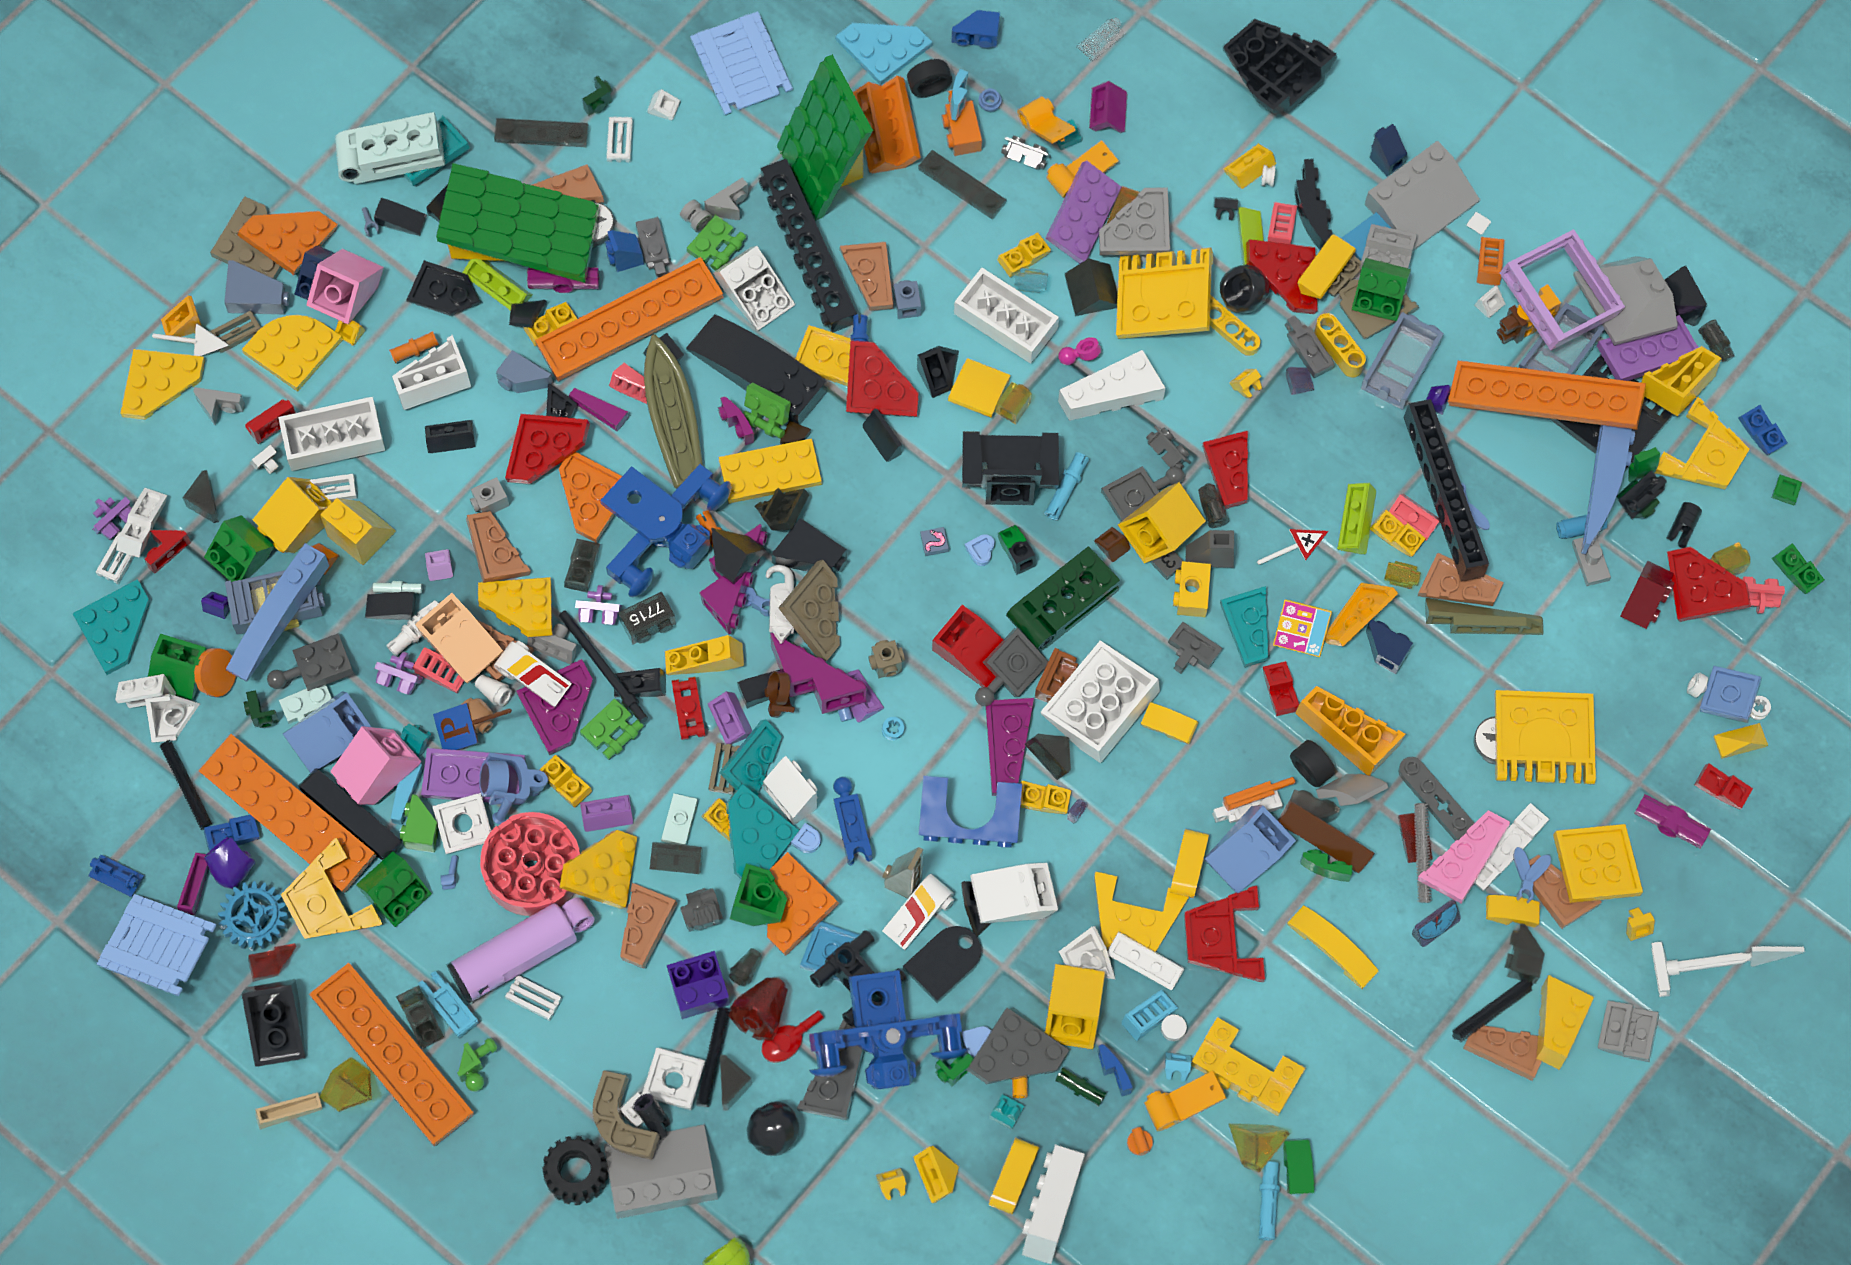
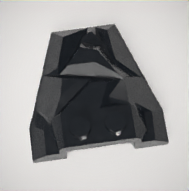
[1223,19,1337,114]

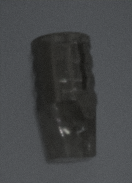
[1698,319,1735,362]
[1198,483,1229,528]

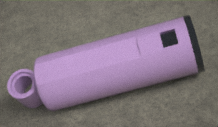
[446,897,594,1004]

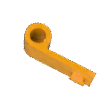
[1017,96,1076,144]
[1046,140,1119,199]
[1144,1071,1227,1131]

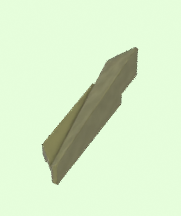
[1425,598,1544,635]

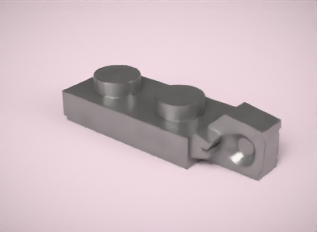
[636,217,669,279]
[1285,315,1335,378]

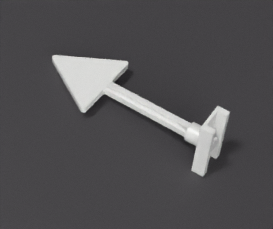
[1651,942,1805,997]

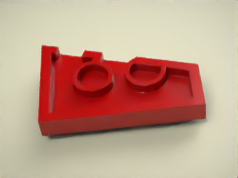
[1202,430,1248,509]

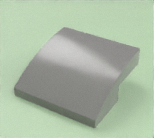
[1360,224,1417,269]
[1316,774,1388,806]
[1598,1001,1659,1062]

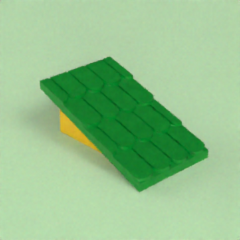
[777,54,873,221]
[436,163,600,283]

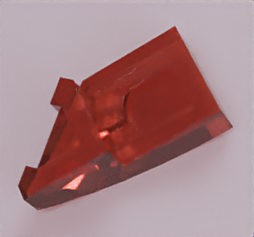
[248,943,296,981]

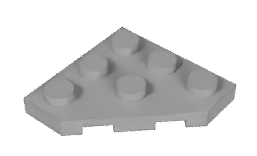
[1099,188,1170,255]

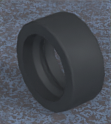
[907,59,953,97]

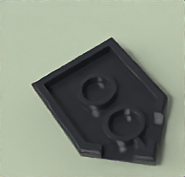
[406,260,481,316]

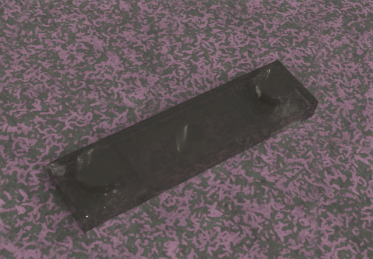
[494,118,589,147]
[918,150,1006,220]

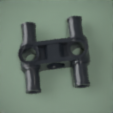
[810,930,907,1027]

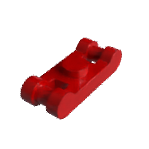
[671,677,705,740]

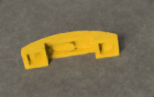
[1287,905,1379,989]

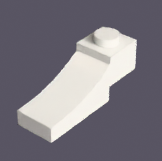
[116,488,167,558]

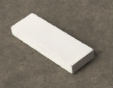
[1107,931,1184,991]

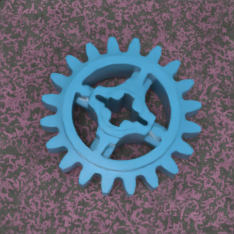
[218,881,289,951]

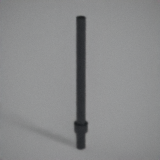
[559,610,648,723]

